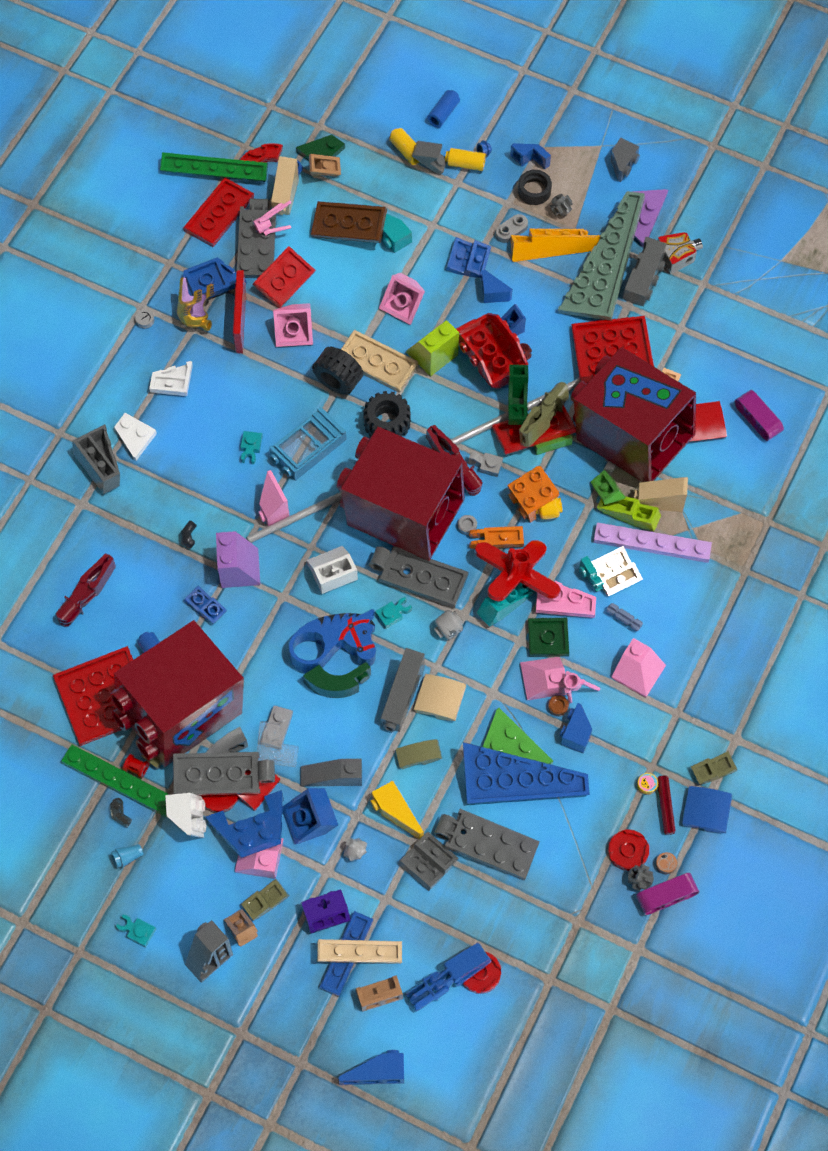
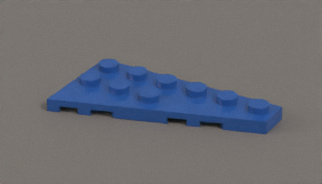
[463,742,590,804]

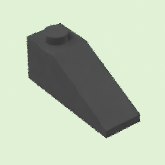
[301,758,362,787]

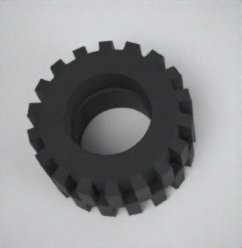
[312,346,364,395]
[363,391,411,437]

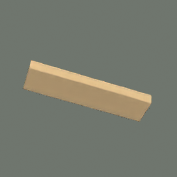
[317,939,402,964]

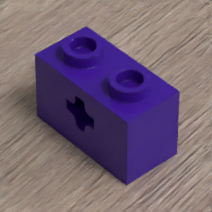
[301,889,351,933]

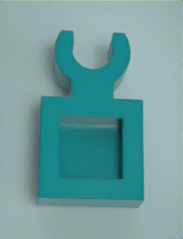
[240,431,263,464]
[579,556,604,592]
[375,597,412,629]
[116,914,156,948]

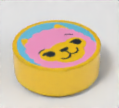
[637,773,658,795]

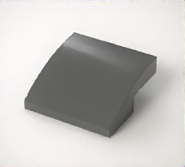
[398,832,459,891]

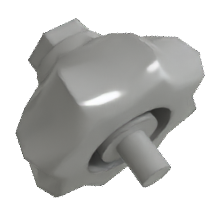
[343,838,367,861]

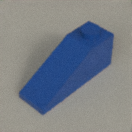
[339,1050,404,1085]

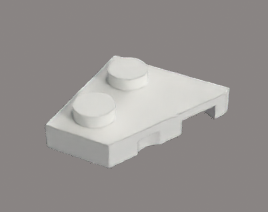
[149,361,193,396]
[114,413,157,461]

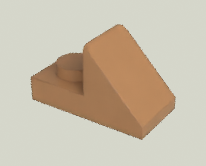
[309,154,341,178]
[224,909,258,946]

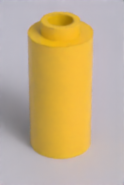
[389,128,419,165]
[445,148,486,171]

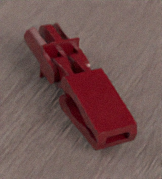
[426,425,483,496]
[56,553,116,627]

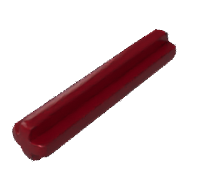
[658,775,676,835]

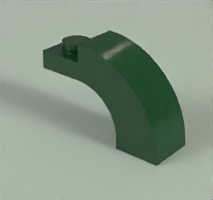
[508,365,529,425]
[303,662,371,698]

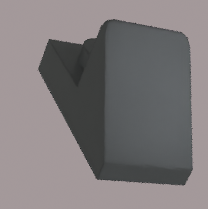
[412,141,446,175]

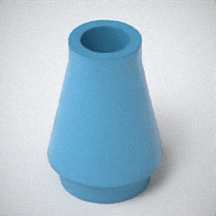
[111,844,143,868]

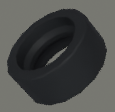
[518,170,552,205]

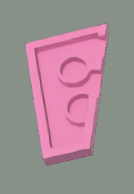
[536,581,596,618]

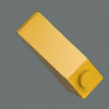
[370,781,424,839]

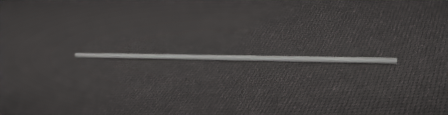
[247,378,580,543]

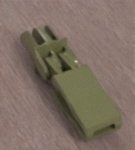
[519,382,569,447]

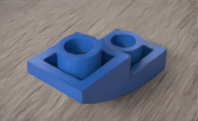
[184,585,227,624]

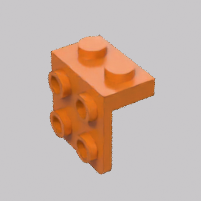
[507,466,559,523]

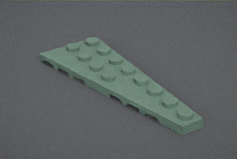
[558,191,645,321]

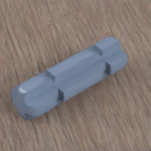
[606,603,643,631]

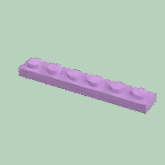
[593,522,712,563]

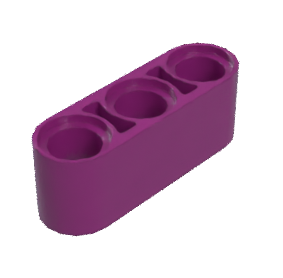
[735,390,784,441]
[636,873,699,915]

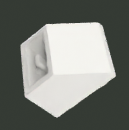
[307,546,358,594]
[166,793,206,838]

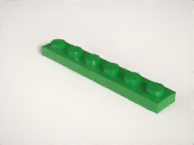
[160,152,268,182]
[61,744,170,818]

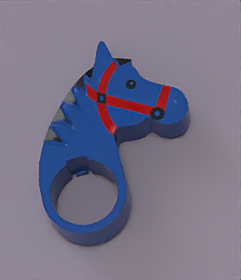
[289,609,376,673]

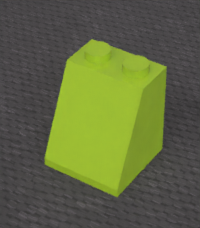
[406,320,459,377]

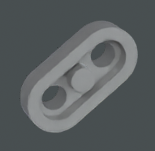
[496,214,528,243]

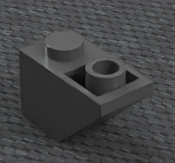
[611,138,640,182]

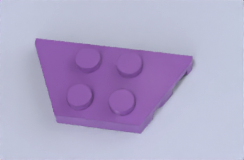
[632,189,668,247]

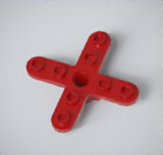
[475,540,561,601]

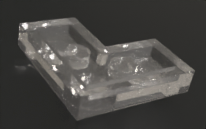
[257,721,299,768]

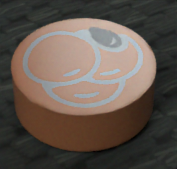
[656,852,677,874]

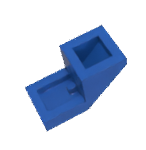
[510,143,551,169]

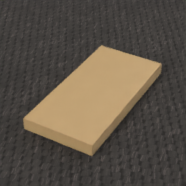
[341,330,418,393]

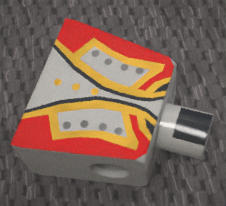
[657,232,703,274]

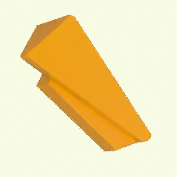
[511,228,600,262]

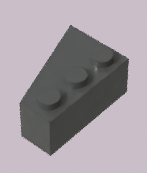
[623,237,666,307]
[72,424,120,494]
[185,920,233,983]

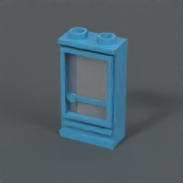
[269,407,347,481]

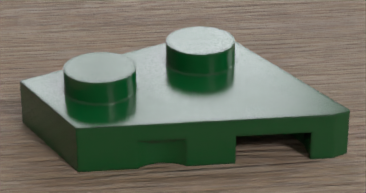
[296,134,345,161]

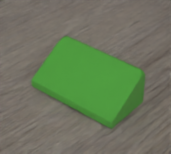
[533,434,573,455]
[590,470,626,504]

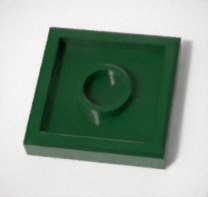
[528,617,569,657]

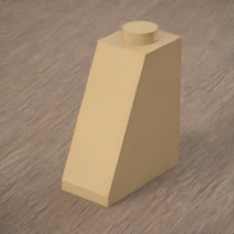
[271,156,299,215]
[634,477,688,512]

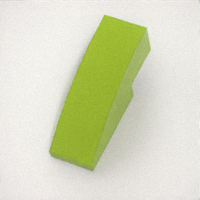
[597,497,661,532]

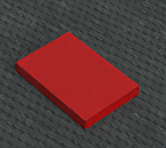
[252,246,316,308]

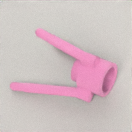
[253,201,291,236]
[564,671,600,703]

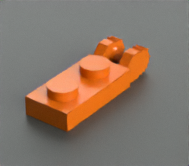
[469,526,524,549]

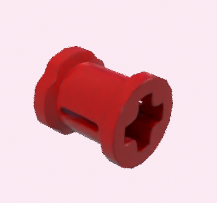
[123,754,149,779]

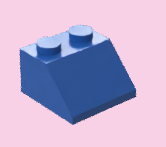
[283,788,338,844]

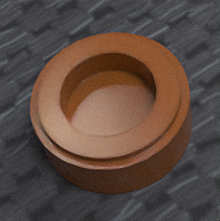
[548,695,569,717]

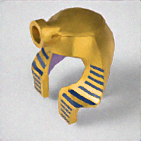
[177,277,215,331]

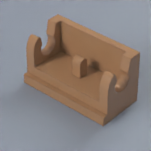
[355,975,403,1012]

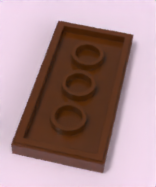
[311,201,387,243]

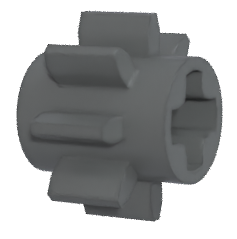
[550,194,573,216]
[628,864,654,891]

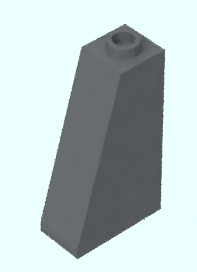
[381,648,425,732]

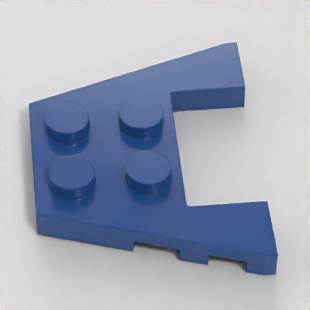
[206,790,284,858]

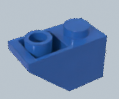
[560,703,593,754]

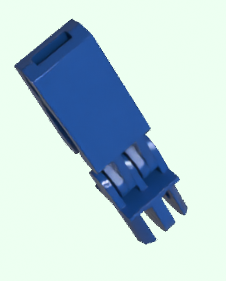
[405,942,491,1012]

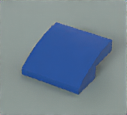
[445,237,492,278]
[682,786,732,833]

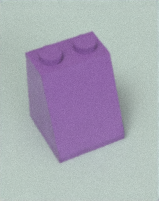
[216,531,260,588]

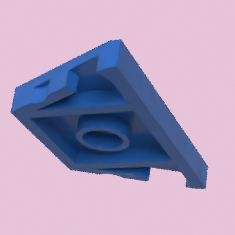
[183,257,247,299]

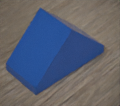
[481,269,513,303]
[501,304,526,335]

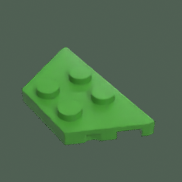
[483,708,553,765]

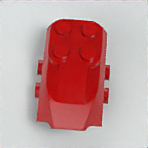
[456,313,529,388]

